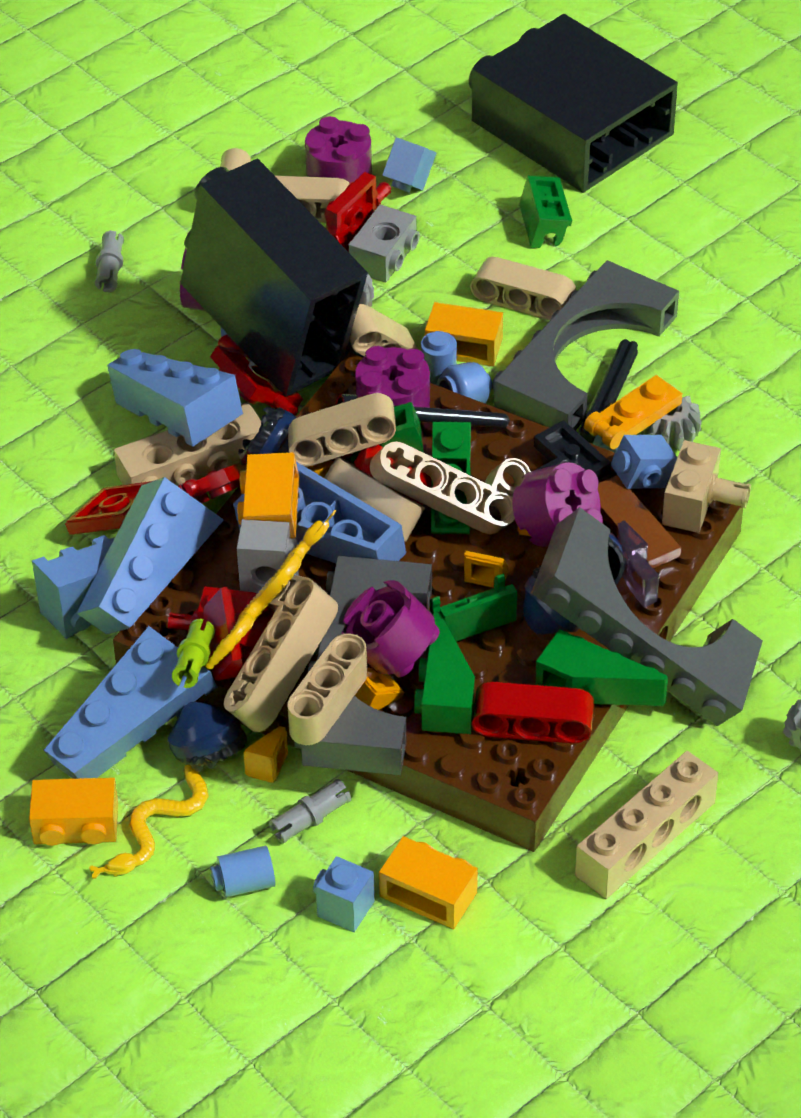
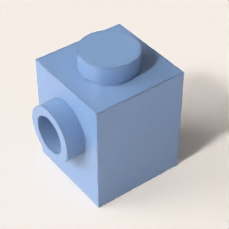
[382,137,437,193]
[611,435,678,489]
[313,856,375,933]

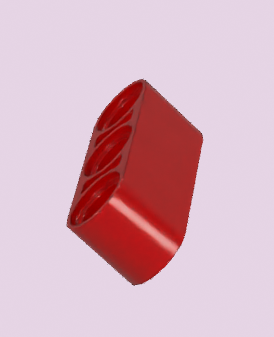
[472,682,594,744]

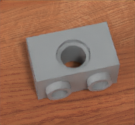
[349,205,420,282]
[237,519,299,593]

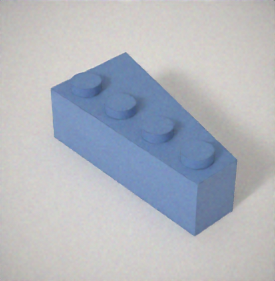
[107,349,243,447]
[233,461,406,563]
[76,477,223,634]
[32,535,115,639]
[44,626,218,779]

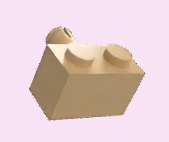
[662,440,751,533]

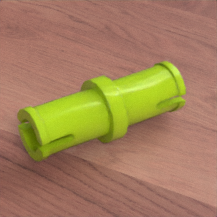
[172,619,215,688]

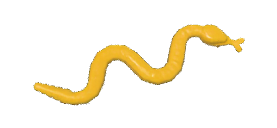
[205,510,336,670]
[89,765,209,879]

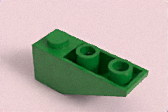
[431,422,471,534]
[414,612,475,734]
[535,629,668,706]

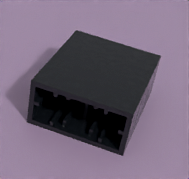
[469,13,678,193]
[180,158,368,397]

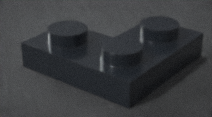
[534,420,611,480]

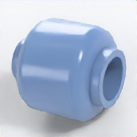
[437,362,492,404]

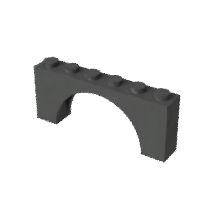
[492,260,679,431]
[531,507,763,726]
[295,556,432,775]

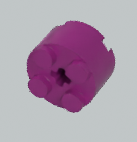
[305,116,372,183]
[355,346,430,408]
[512,462,603,547]
[341,580,440,677]

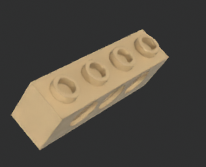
[114,402,261,486]
[575,751,719,899]

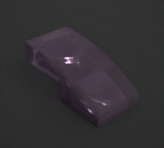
[617,520,659,608]

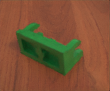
[519,175,572,248]
[429,573,517,641]

